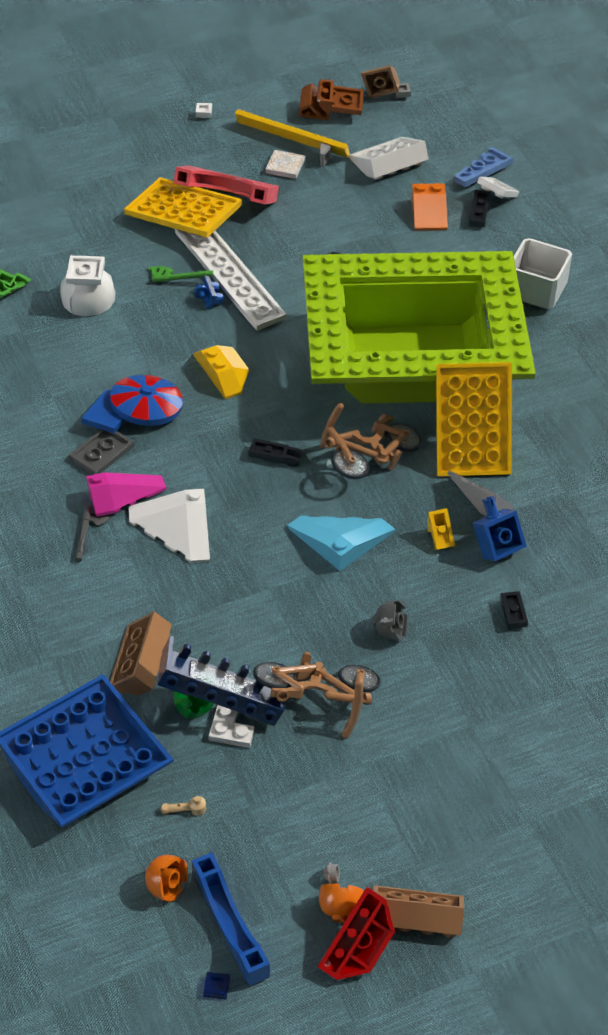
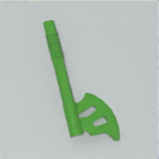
[148,266,214,283]

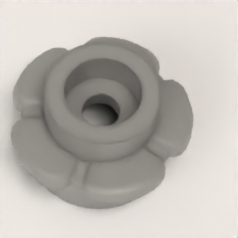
[323,862,340,884]

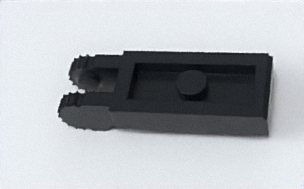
[248,439,303,467]

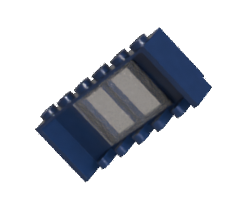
[157,636,285,726]

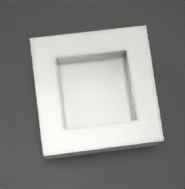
[196,103,212,118]

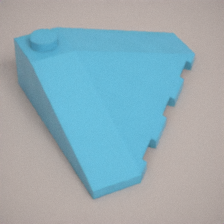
[287,515,395,571]

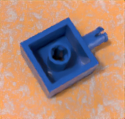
[473,496,527,561]

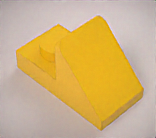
[427,508,455,550]

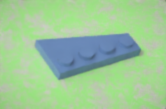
[455,147,513,187]

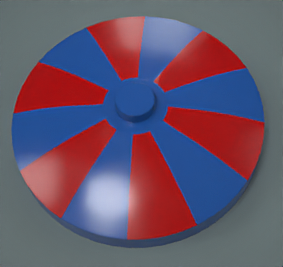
[110,375,183,426]

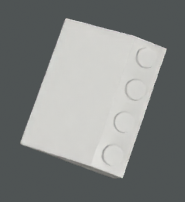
[348,137,429,180]

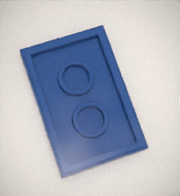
[81,389,125,434]

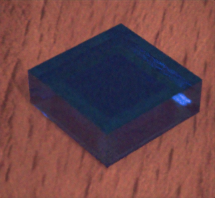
[203,972,230,1000]

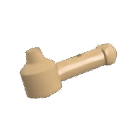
[160,796,206,816]

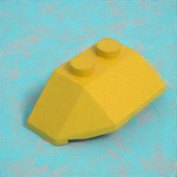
[193,345,249,400]

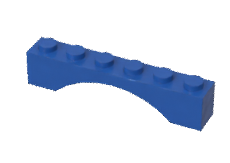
[192,852,270,986]

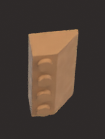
[110,611,172,695]
[373,885,464,937]

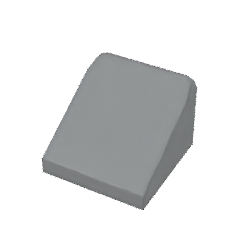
[320,142,331,167]

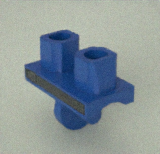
[193,276,224,309]

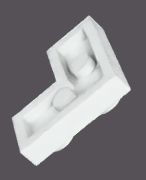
[209,705,255,748]

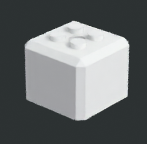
[514,238,572,310]

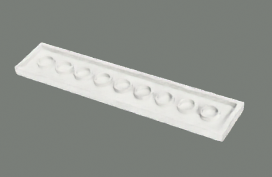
[175,229,287,331]

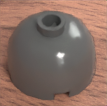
[372,600,408,641]

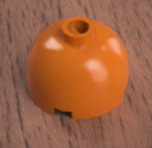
[145,854,188,902]
[319,884,364,923]

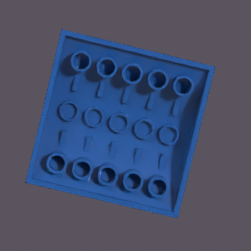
[0,674,174,828]

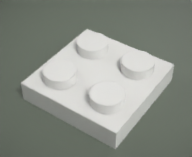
[477,177,519,199]

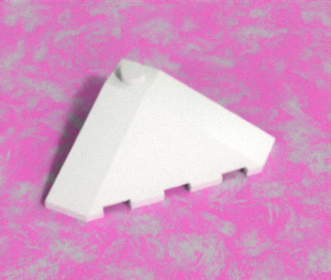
[129,489,210,563]

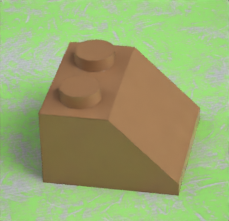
[361,65,400,99]

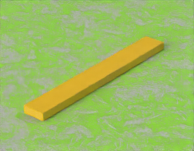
[235,109,350,158]

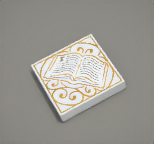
[266,150,305,179]

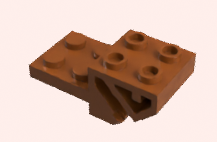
[299,79,364,120]

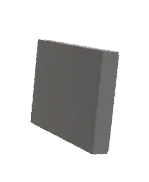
[68,430,134,475]

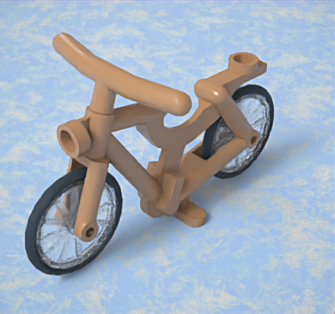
[320,403,422,479]
[253,652,381,739]

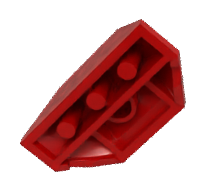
[317,887,395,980]

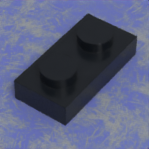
[500,591,528,629]

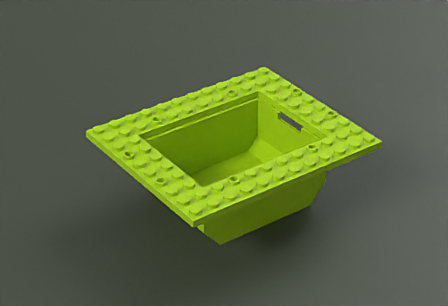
[303,251,536,404]

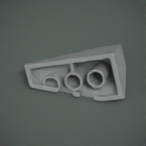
[447,470,514,517]

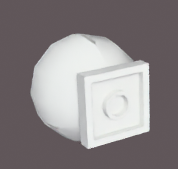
[60,255,116,317]

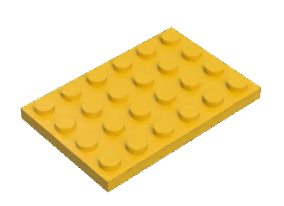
[124,177,242,238]
[436,362,512,476]

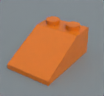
[411,183,448,231]

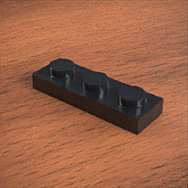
[469,190,491,227]

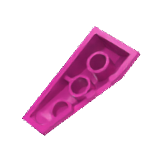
[86,472,166,517]

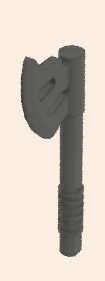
[75,504,112,561]

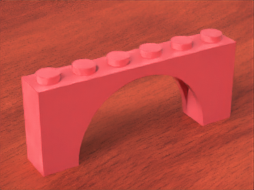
[173,165,279,204]

